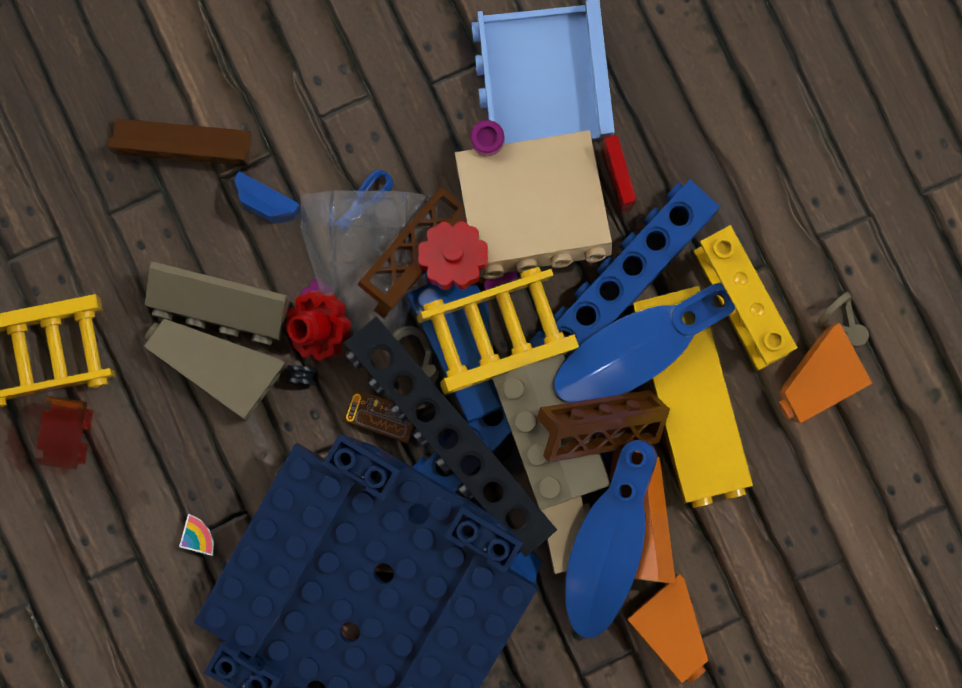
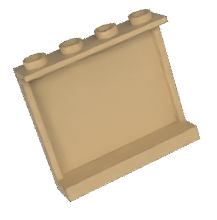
[455,130,612,279]

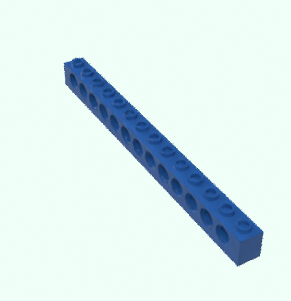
[410,179,720,522]

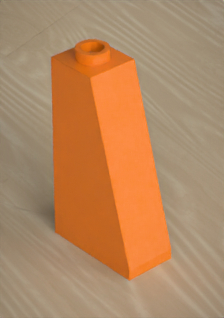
[608,451,675,584]

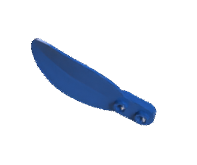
[554,283,735,403]
[566,440,657,638]

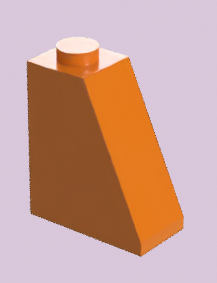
[778,323,873,423]
[625,574,708,683]

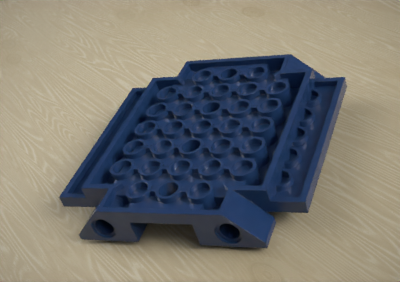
[194,433,539,688]

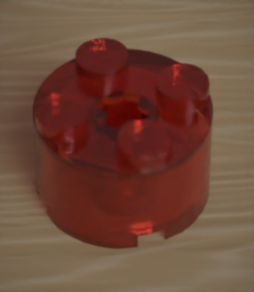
[35,396,94,470]

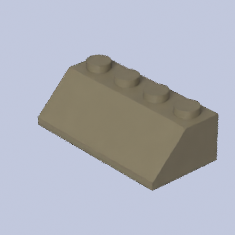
[145,261,291,346]
[493,354,611,510]

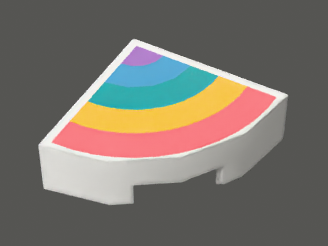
[179,514,214,556]

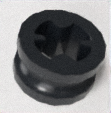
[285,365,318,386]

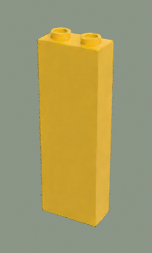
[631,286,753,508]

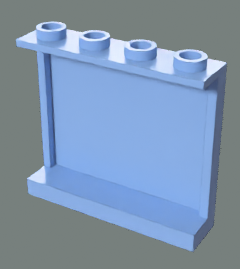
[471,0,615,144]

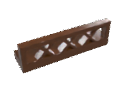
[108,118,252,166]
[357,186,467,319]
[537,390,670,462]

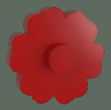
[418,221,488,290]
[286,290,351,361]

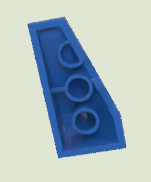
[407,283,500,423]

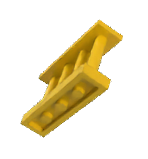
[693,225,798,371]
[416,267,579,396]
[0,294,116,407]

